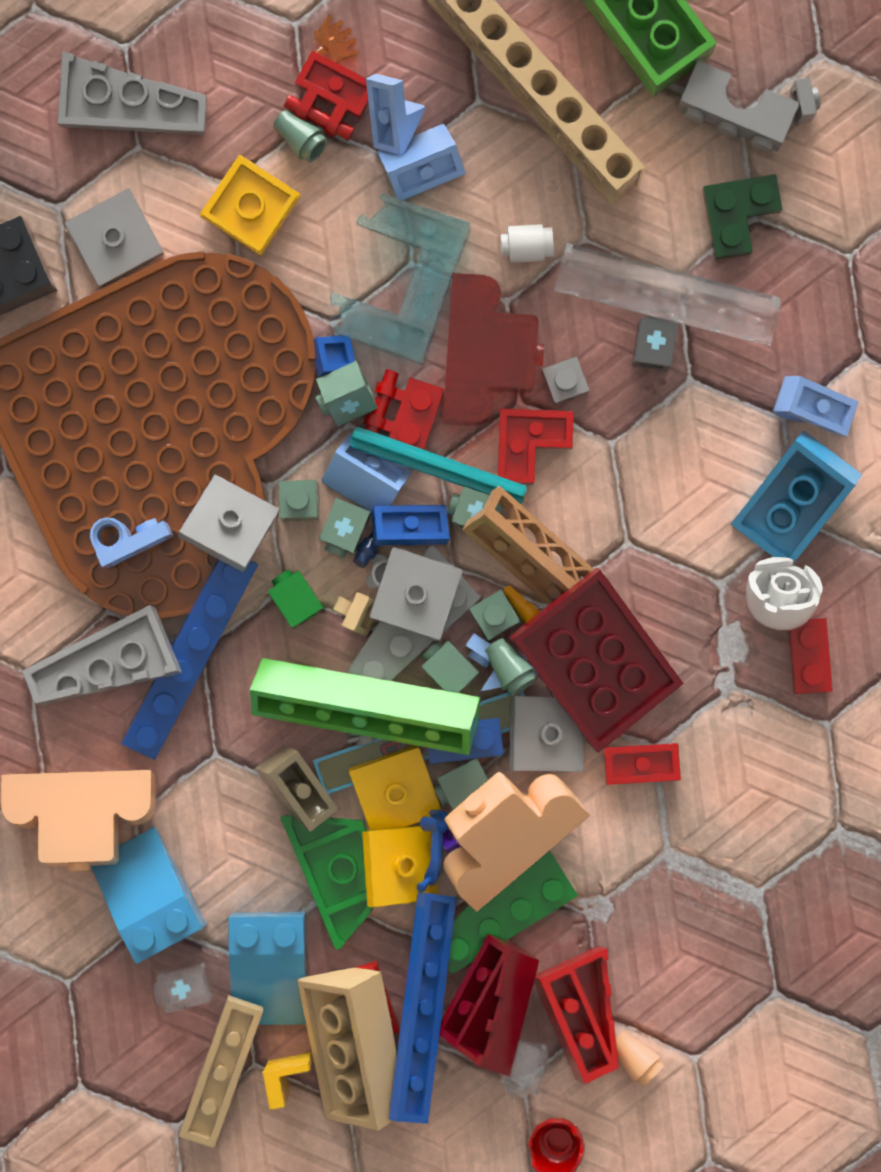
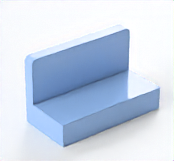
[377,124,466,202]
[322,433,413,512]

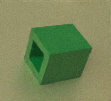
[268,569,325,629]

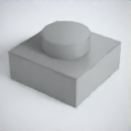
[790,77,821,124]
[542,356,589,405]

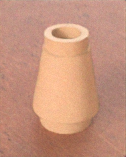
[616,1031,664,1087]

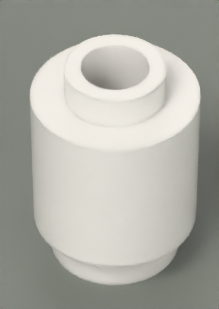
[500,224,554,263]

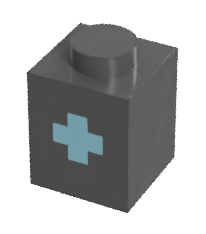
[632,313,678,372]

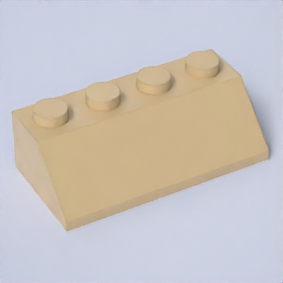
[297,968,397,1131]

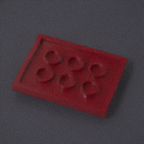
[509,568,684,753]

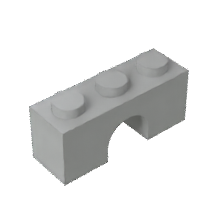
[677,60,799,152]

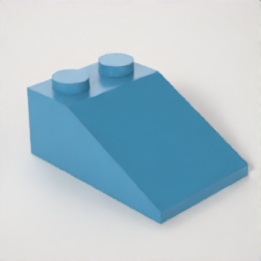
[730,430,863,564]
[91,827,207,964]
[228,912,307,1025]

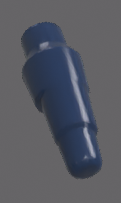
[353,531,380,568]

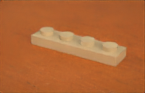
[179,995,264,1148]

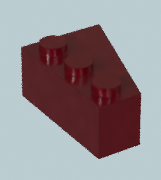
[439,933,540,1077]

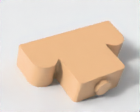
[1,770,156,873]
[443,773,590,912]

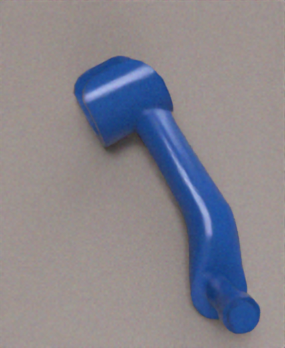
[417,810,448,892]

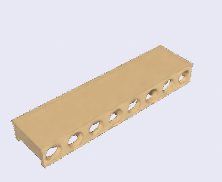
[426,0,646,206]

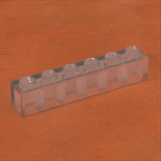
[554,243,780,346]

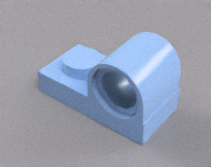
[773,376,859,436]
[90,517,174,569]

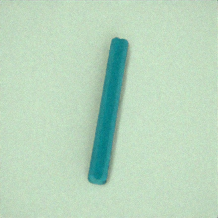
[350,427,527,504]

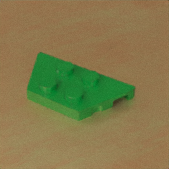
[280,815,375,950]

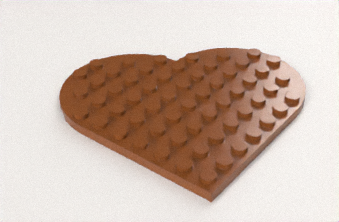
[0,251,316,619]

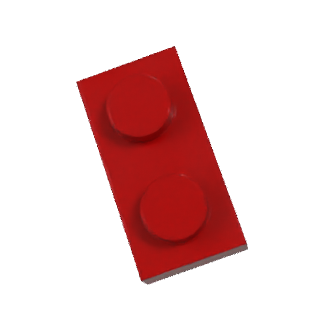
[788,618,833,694]
[603,743,681,785]

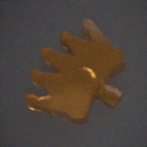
[314,15,358,63]

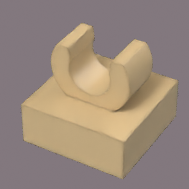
[333,592,375,637]

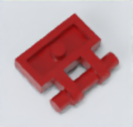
[284,50,369,141]
[363,369,445,450]

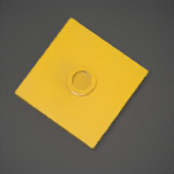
[199,154,301,257]
[348,745,442,831]
[362,826,438,907]

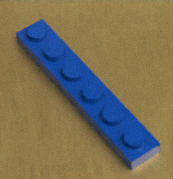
[121,559,258,760]
[389,892,457,1124]

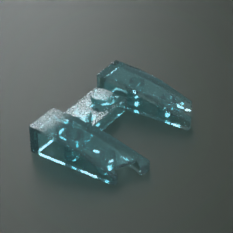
[330,194,471,365]

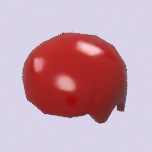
[528,1118,585,1172]

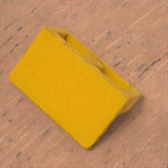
[263,1052,313,1110]

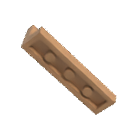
[462,486,594,605]

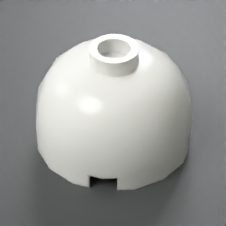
[745,557,823,630]

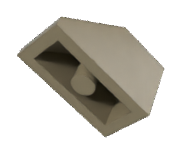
[255,746,339,832]

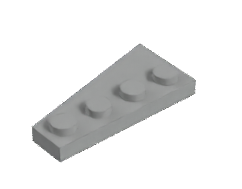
[58,51,208,135]
[348,545,481,681]
[22,605,182,706]

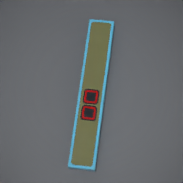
[313,691,525,794]

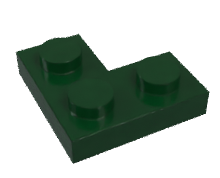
[702,174,782,260]

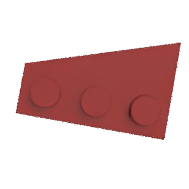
[534,946,619,1084]

